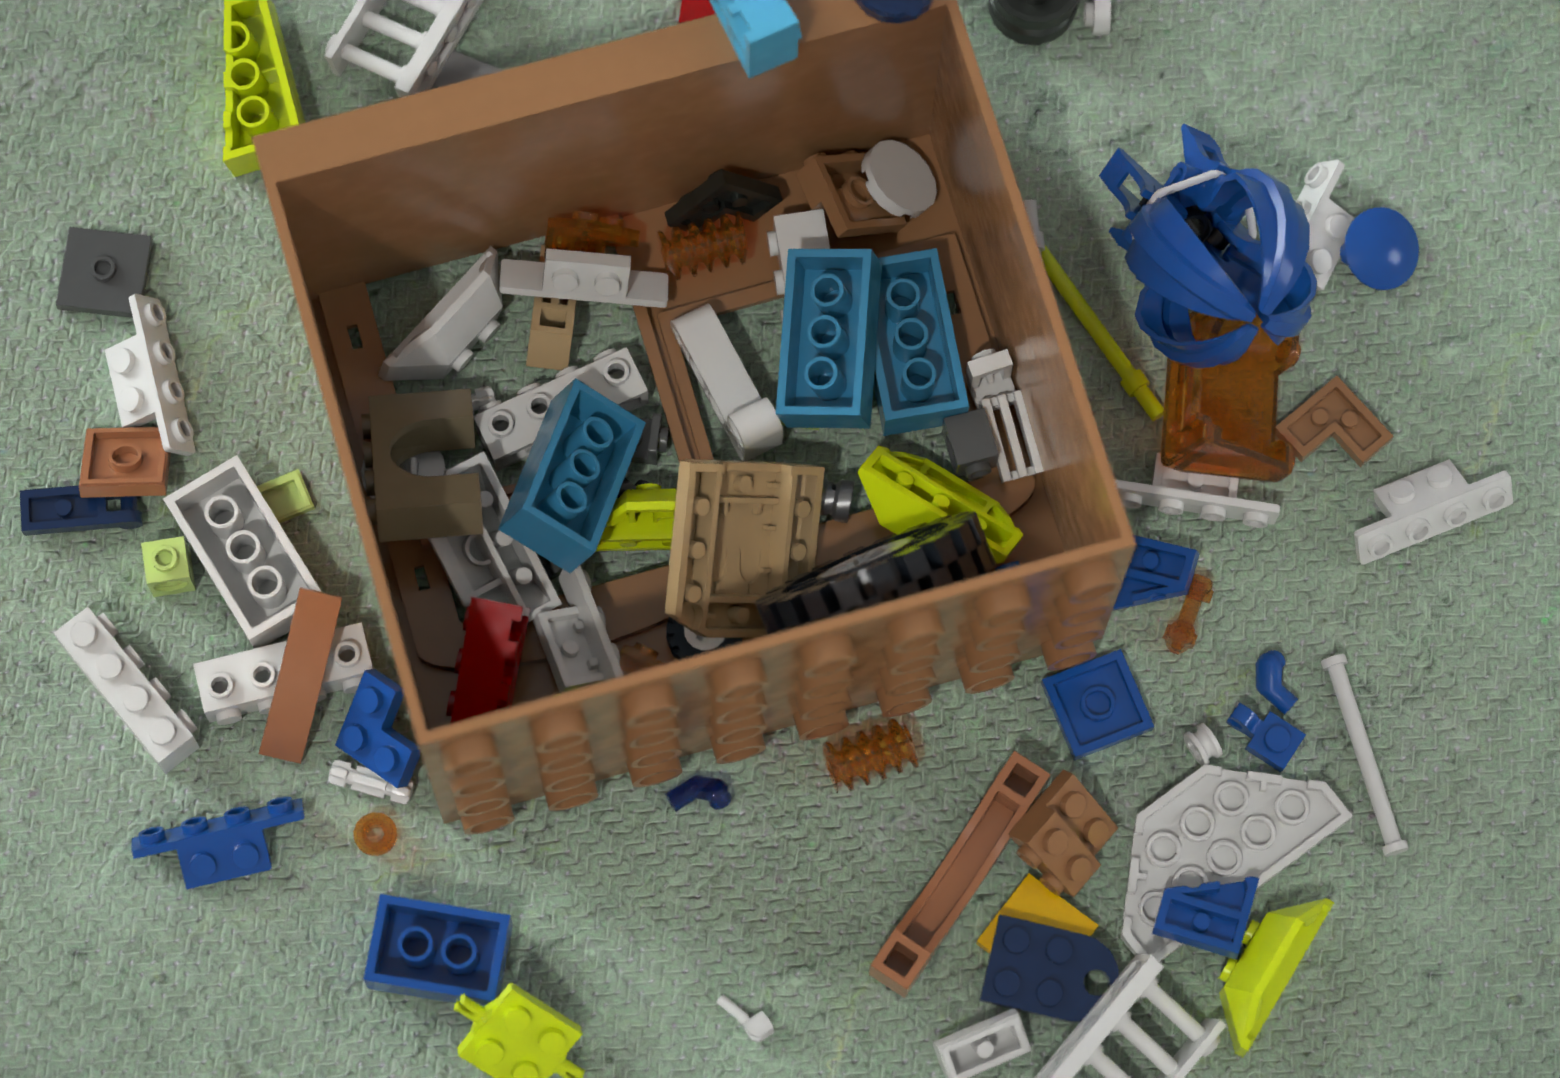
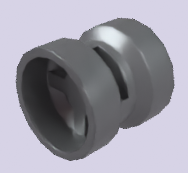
[820,476,855,523]

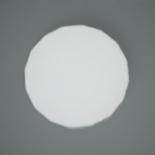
[861,140,937,218]

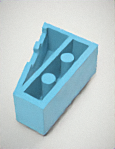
[709,0,802,79]

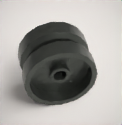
[988,0,1079,45]

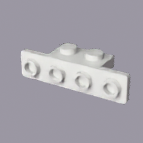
[1296,159,1355,291]
[499,248,668,308]
[105,293,196,456]
[1115,453,1280,528]
[1354,459,1513,565]
[533,565,624,694]

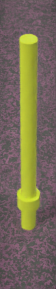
[1041,245,1166,421]

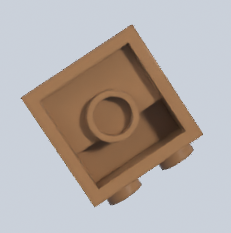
[796,150,907,238]
[1008,770,1118,897]

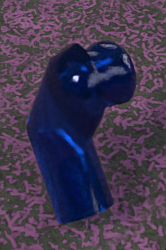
[665,775,732,812]

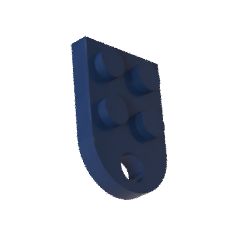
[979,914,1119,1023]

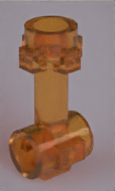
[1162,574,1214,655]

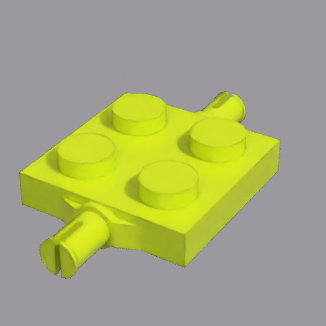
[454,982,585,1078]

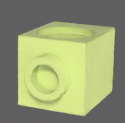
[141,536,196,597]

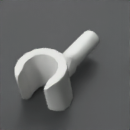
[717,994,774,1042]

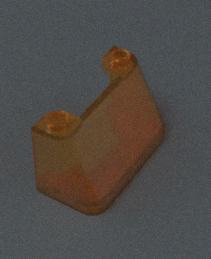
[1161,311,1301,482]

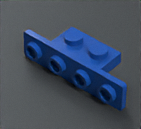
[131,796,305,889]

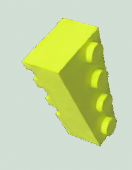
[223,0,306,177]

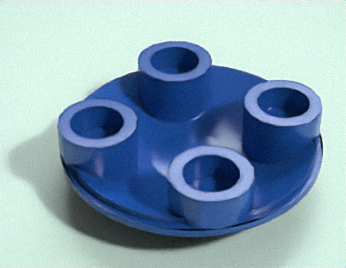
[1340,207,1419,291]

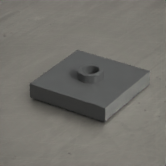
[56,227,154,318]

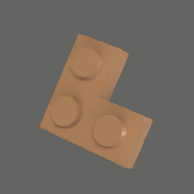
[1273,376,1394,467]

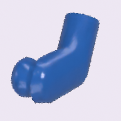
[1255,650,1299,715]

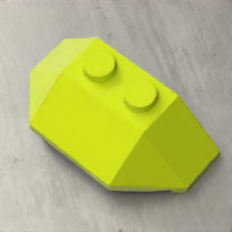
[858,445,1024,563]
[596,483,677,551]
[1218,898,1334,1058]

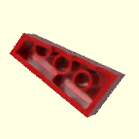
[446,597,531,725]

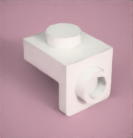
[965,349,1016,411]

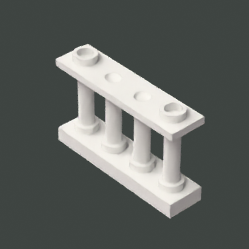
[324,0,484,98]
[1035,954,1227,1078]

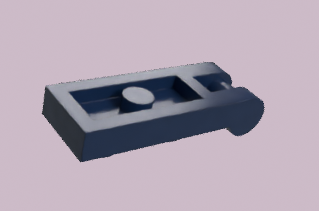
[20,485,143,536]

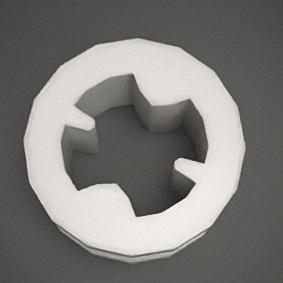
[1183,723,1223,766]

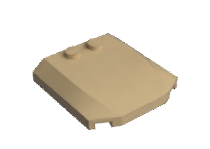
[665,459,825,638]

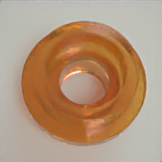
[353,812,397,856]

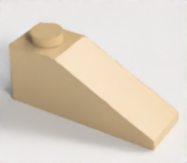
[526,245,582,370]

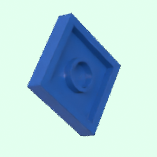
[1041,649,1154,761]

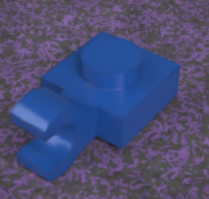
[1226,703,1306,773]

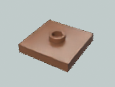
[79,427,171,498]

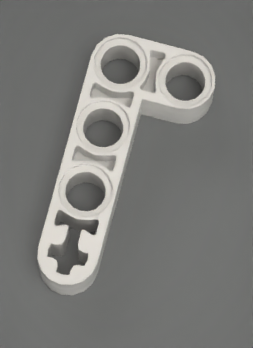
[670,303,783,461]

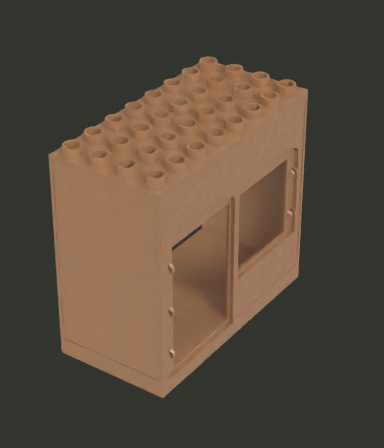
[252,0,1136,835]

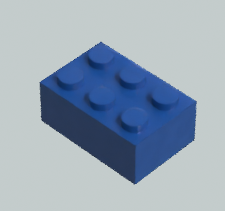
[363,894,513,1007]

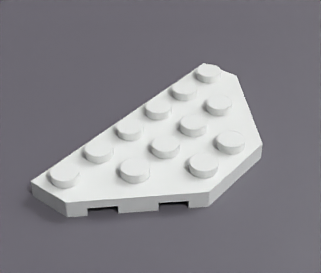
[1120,764,1353,962]

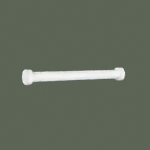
[1321,654,1409,857]

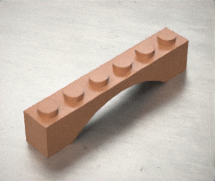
[869,751,1051,998]

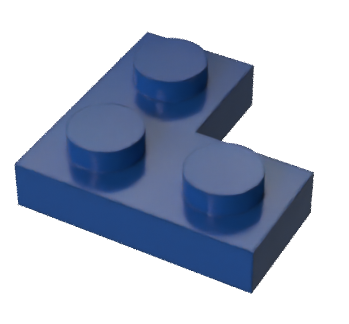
[335,669,421,788]

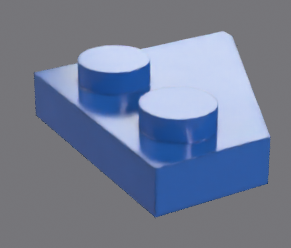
[1112,535,1200,611]
[1151,877,1259,960]

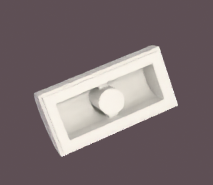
[933,1008,1032,1078]

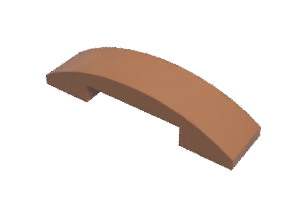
[259,587,342,764]

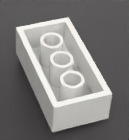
[163,455,322,649]

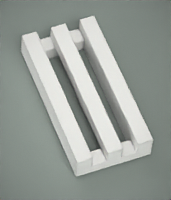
[979,390,1044,483]

